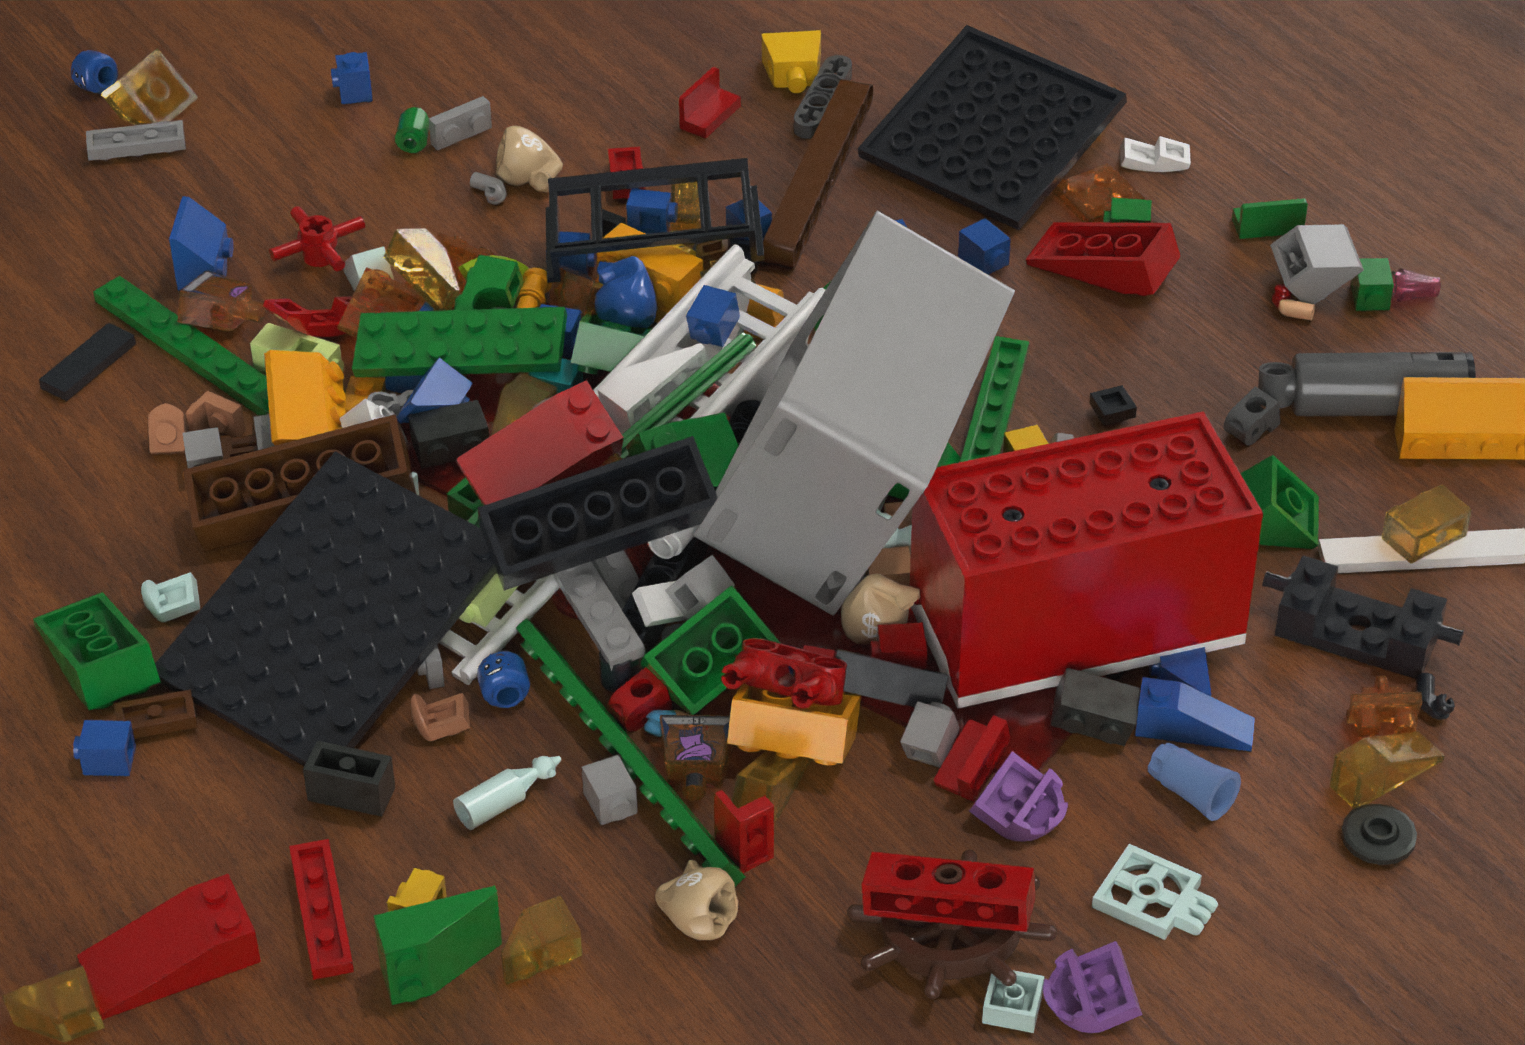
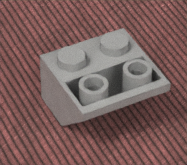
[1270,224,1364,304]

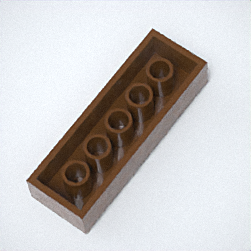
[183,414,416,552]

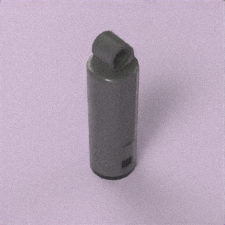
[1258,352,1476,416]

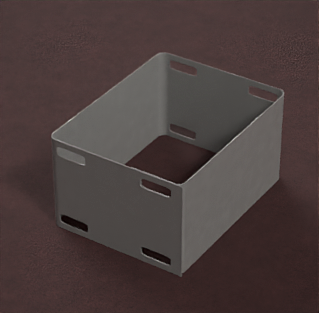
[693,210,1015,616]

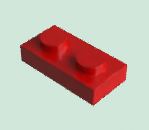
[608,146,645,199]

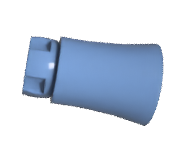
[1148,742,1241,821]

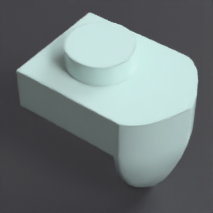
[141,572,200,622]

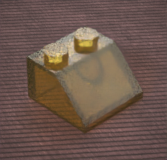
[101,48,198,125]

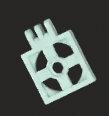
[1092,844,1218,940]

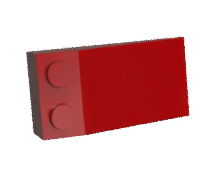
[1025,222,1181,296]
[456,380,624,506]
[77,874,261,1019]

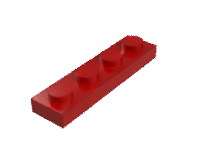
[289,839,354,980]

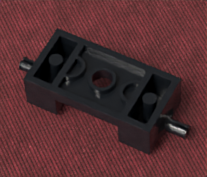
[1262,556,1464,679]

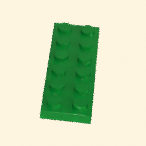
[352,307,567,377]

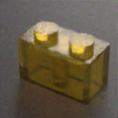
[1382,484,1472,564]

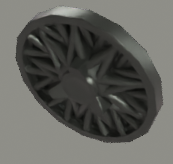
[1341,804,1417,865]

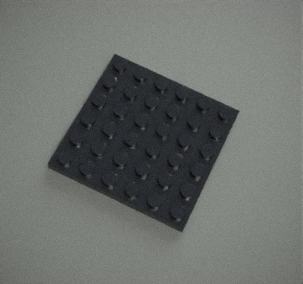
[857,25,1127,230]

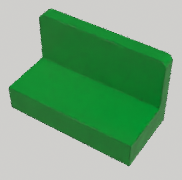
[1232,198,1308,239]

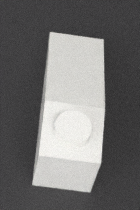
[597,343,708,430]

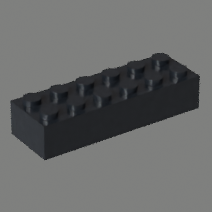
[478,436,718,591]

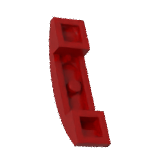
[263,296,381,337]

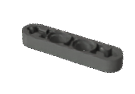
[794,55,852,139]

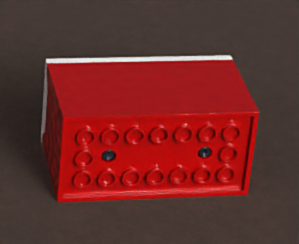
[909,411,1263,708]

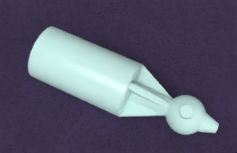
[453,756,562,830]

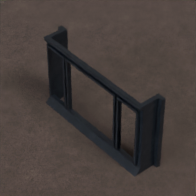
[545,158,765,283]

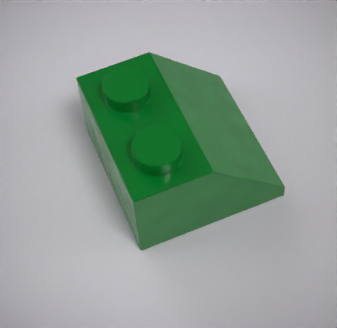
[1240,455,1319,549]

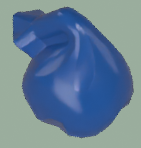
[595,256,657,328]

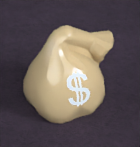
[496,125,563,192]
[841,573,920,645]
[655,860,738,940]

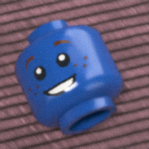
[71,50,118,94]
[477,651,530,708]

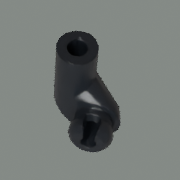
[1415,673,1455,720]

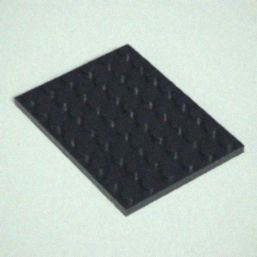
[155,451,496,766]

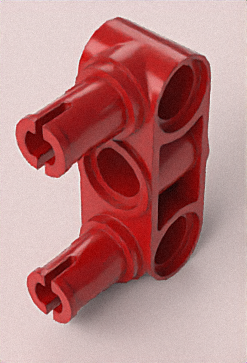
[721,638,847,708]

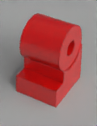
[607,667,673,732]

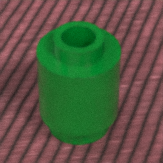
[395,107,430,153]

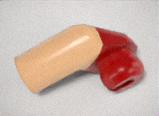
[1272,284,1315,321]

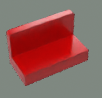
[679,67,741,139]
[934,715,1011,802]
[714,790,774,873]

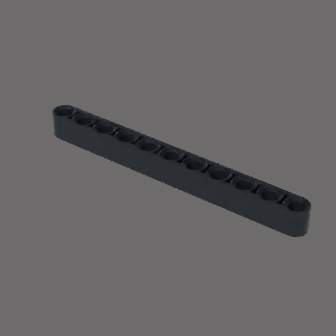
[599,400,761,692]

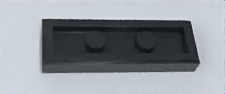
[39,323,136,401]
[833,648,949,707]

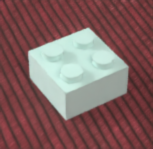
[982,970,1044,1033]

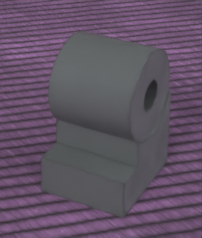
[1224,386,1280,446]

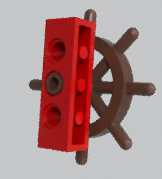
[847,850,1057,999]

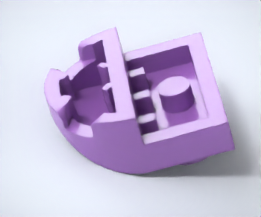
[969,751,1068,842]
[1043,941,1142,1033]

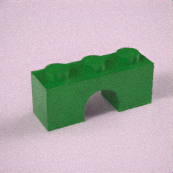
[454,254,524,310]

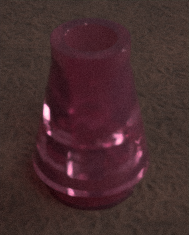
[1391,268,1441,302]

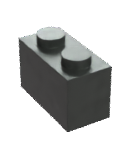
[409,400,489,469]
[1050,668,1141,746]
[303,741,395,816]

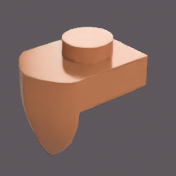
[148,403,186,455]
[411,693,470,741]

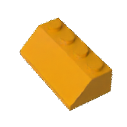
[264,350,346,446]
[1394,377,1525,460]

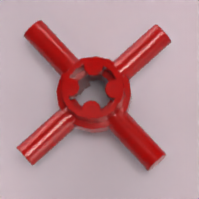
[269,206,366,272]

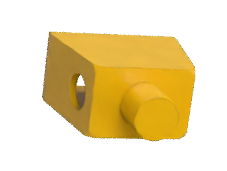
[762,30,821,93]

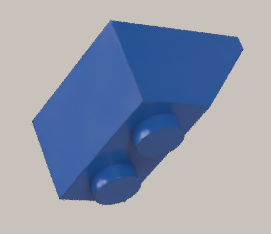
[169,196,234,293]

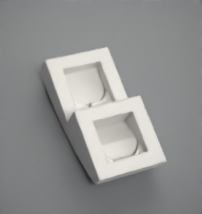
[1120,136,1191,172]

